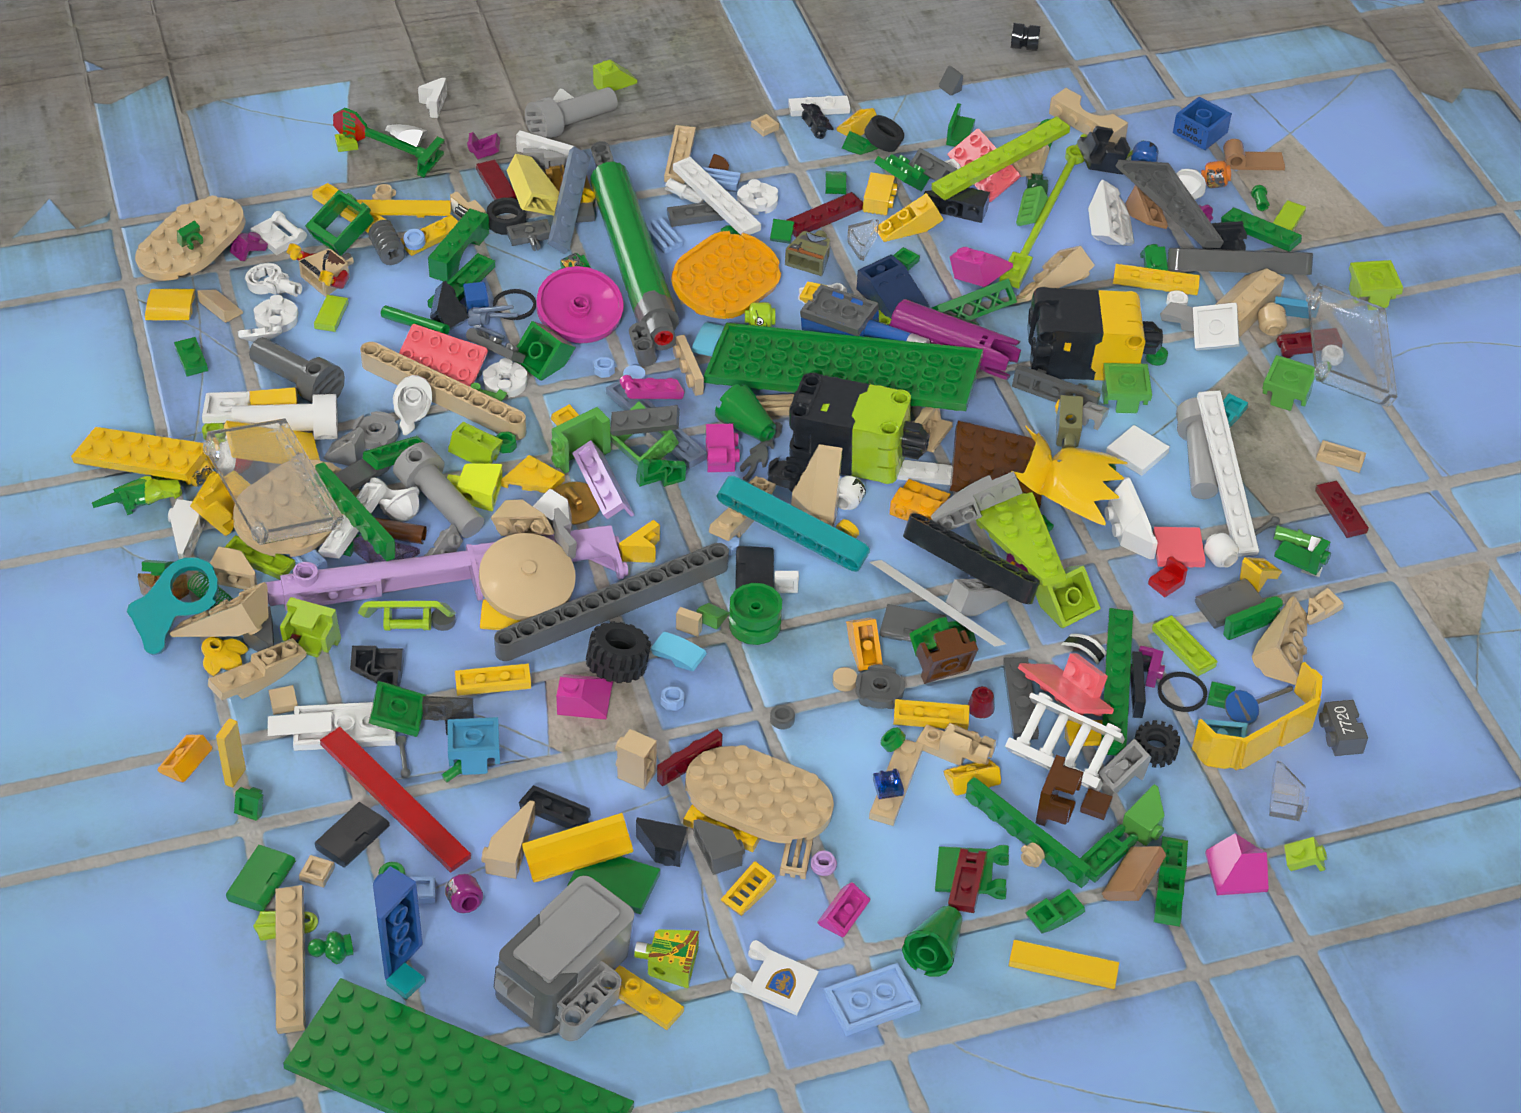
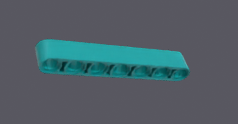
[716,476,870,572]

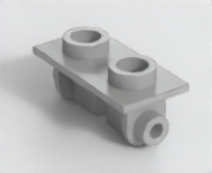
[424,524,463,556]

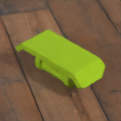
[358,601,456,631]

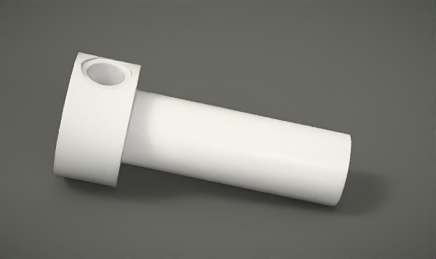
[232,394,338,440]

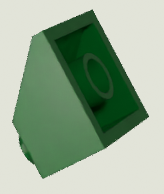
[514,321,576,381]

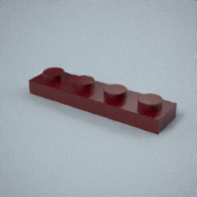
[787,192,863,238]

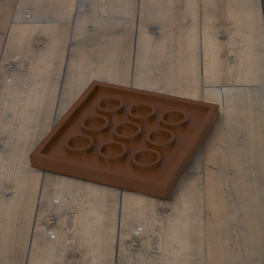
[949,420,1042,509]

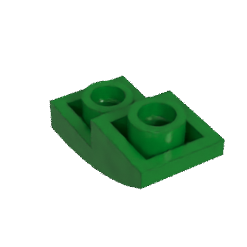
[142,560,174,576]

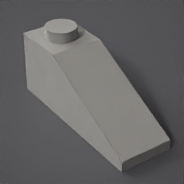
[945,579,1011,616]

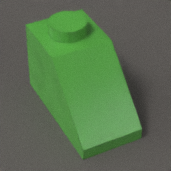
[1122,784,1165,846]

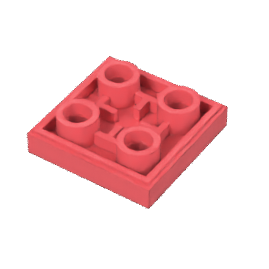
[1153,527,1206,568]

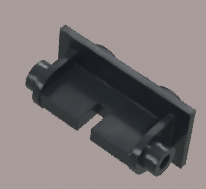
[801,103,834,139]

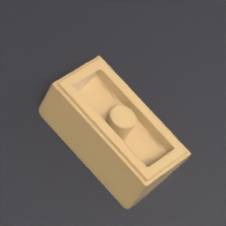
[197,290,243,323]

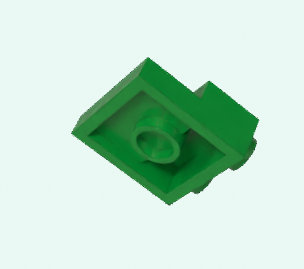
[874,154,930,192]

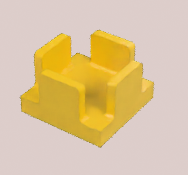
[190,471,250,536]

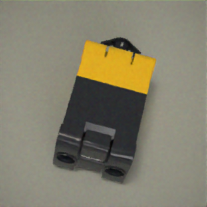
[1027,287,1163,381]

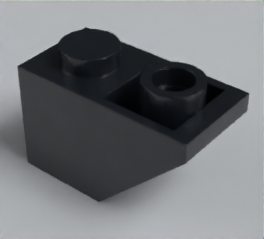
[430,281,469,331]

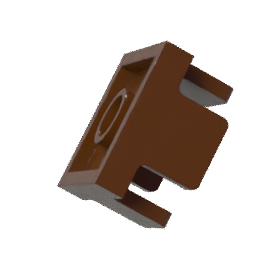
[916,628,978,684]
[1035,755,1084,826]

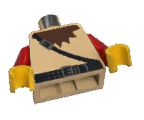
[286,243,354,297]

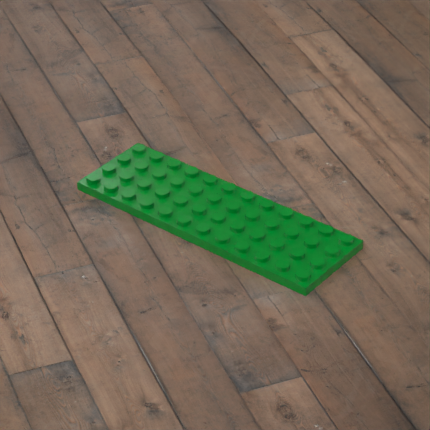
[703,323,983,411]
[283,978,634,1113]

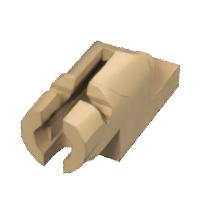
[916,723,997,766]

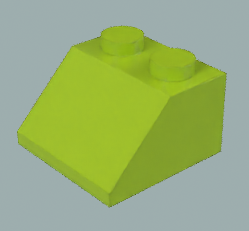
[1035,565,1101,628]

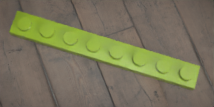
[931,116,1070,200]

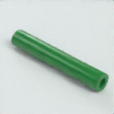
[381,305,450,335]

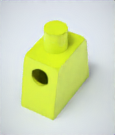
[447,463,503,511]

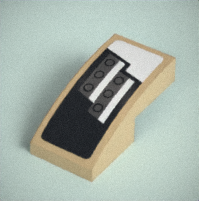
[450,192,486,218]

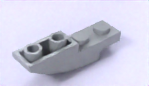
[931,471,1022,530]

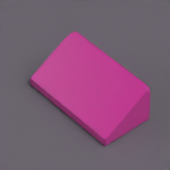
[817,882,871,938]

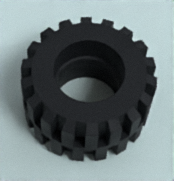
[586,621,651,684]

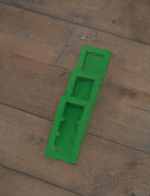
[1153,836,1188,927]

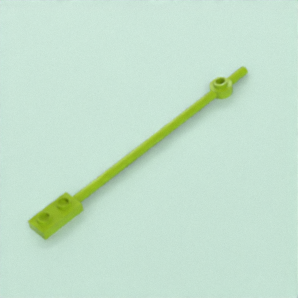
[999,134,1087,289]

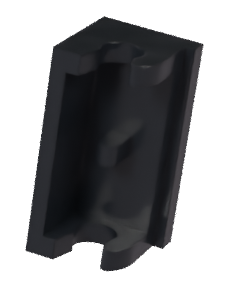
[1202,221,1247,250]

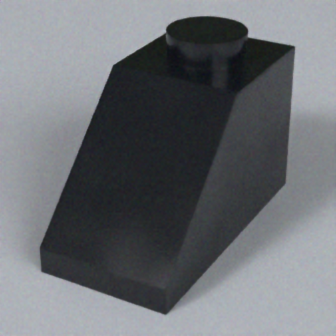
[636,817,688,867]

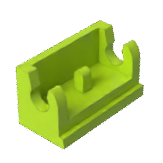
[448,422,503,464]

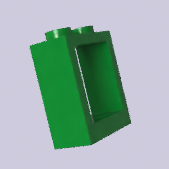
[305,190,374,256]

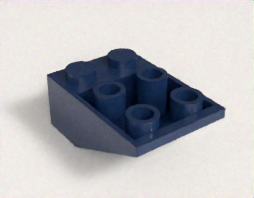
[856,254,930,319]

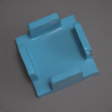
[448,717,500,775]

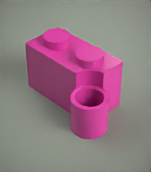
[705,424,740,472]

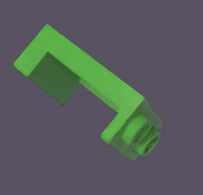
[551,407,611,474]

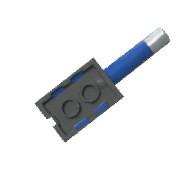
[800,284,930,344]

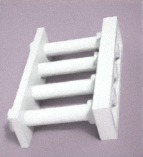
[1005,693,1125,792]

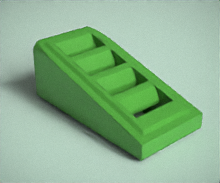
[1016,186,1048,226]

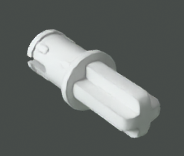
[665,178,704,204]

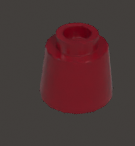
[968,686,995,719]

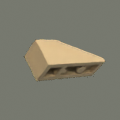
[481,801,535,879]

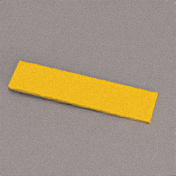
[355,199,451,218]

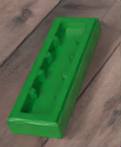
[362,436,425,470]

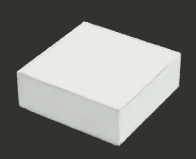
[774,571,799,593]

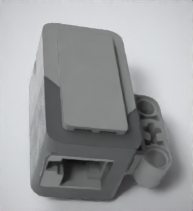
[493,876,634,1041]

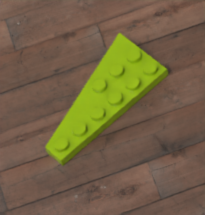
[975,492,1066,586]

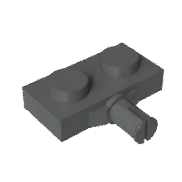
[506,219,551,251]

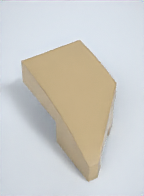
[1307,588,1344,625]

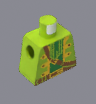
[634,929,699,988]

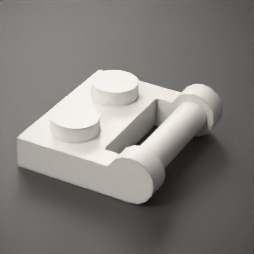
[251,211,307,255]

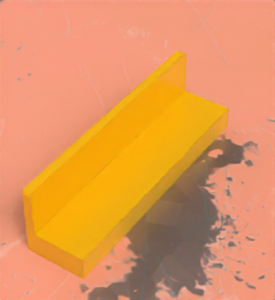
[522,813,634,882]

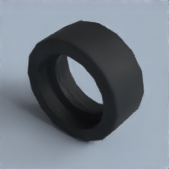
[864,115,904,152]
[486,197,526,235]

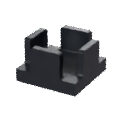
[1077,126,1130,175]

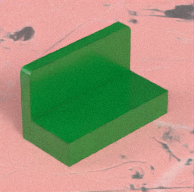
[946,103,975,147]

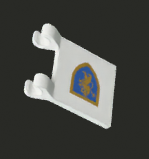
[731,940,819,1016]

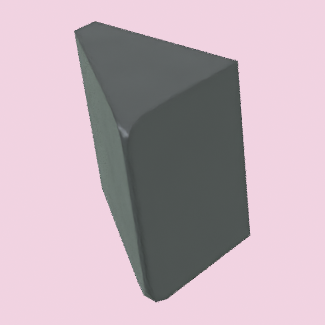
[939,66,963,95]

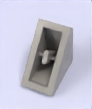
[324,427,365,466]

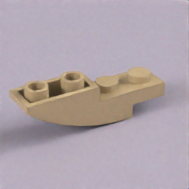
[709,476,776,541]
[208,638,307,700]

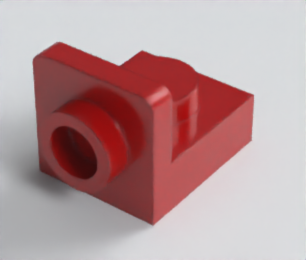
[1148,556,1188,597]

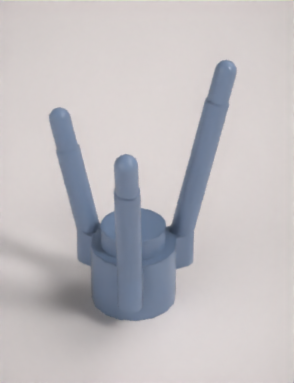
[468,305,518,339]

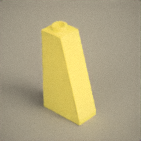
[506,154,559,216]

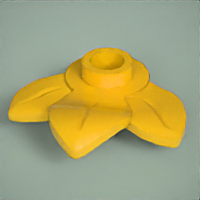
[201,637,248,676]

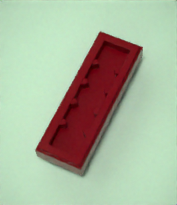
[1315,480,1369,538]
[657,729,723,786]

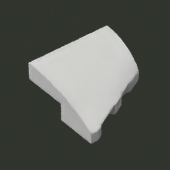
[386,124,427,147]

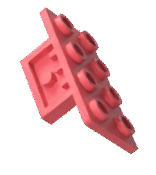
[948,129,1021,202]
[399,324,488,387]
[1018,653,1114,716]

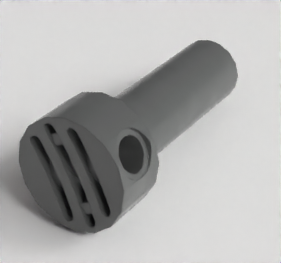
[249,337,345,403]

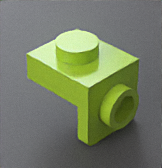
[1284,837,1327,872]

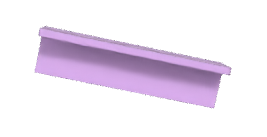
[573,440,634,519]

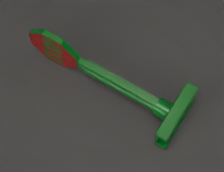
[333,107,445,178]

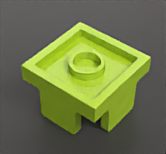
[1349,260,1403,309]
[280,597,341,657]

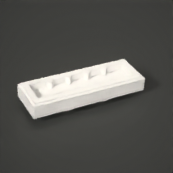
[788,96,850,117]

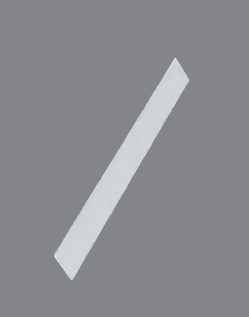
[870,560,1006,647]

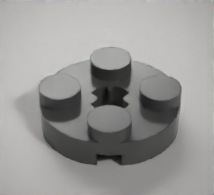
[855,665,905,709]

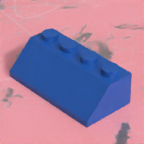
[373,866,423,980]

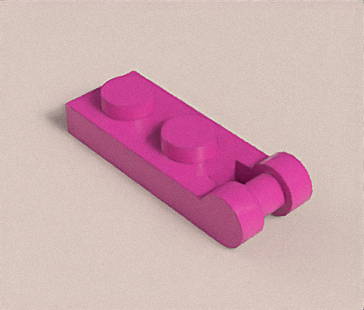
[620,375,684,399]

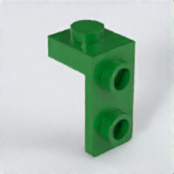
[1274,538,1331,575]

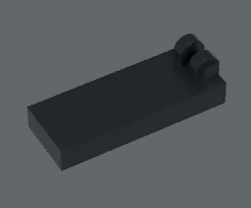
[1130,651,1152,718]
[519,785,591,829]

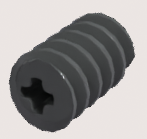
[368,220,405,265]

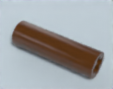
[374,517,427,544]

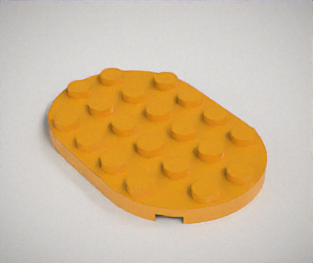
[671,231,781,319]

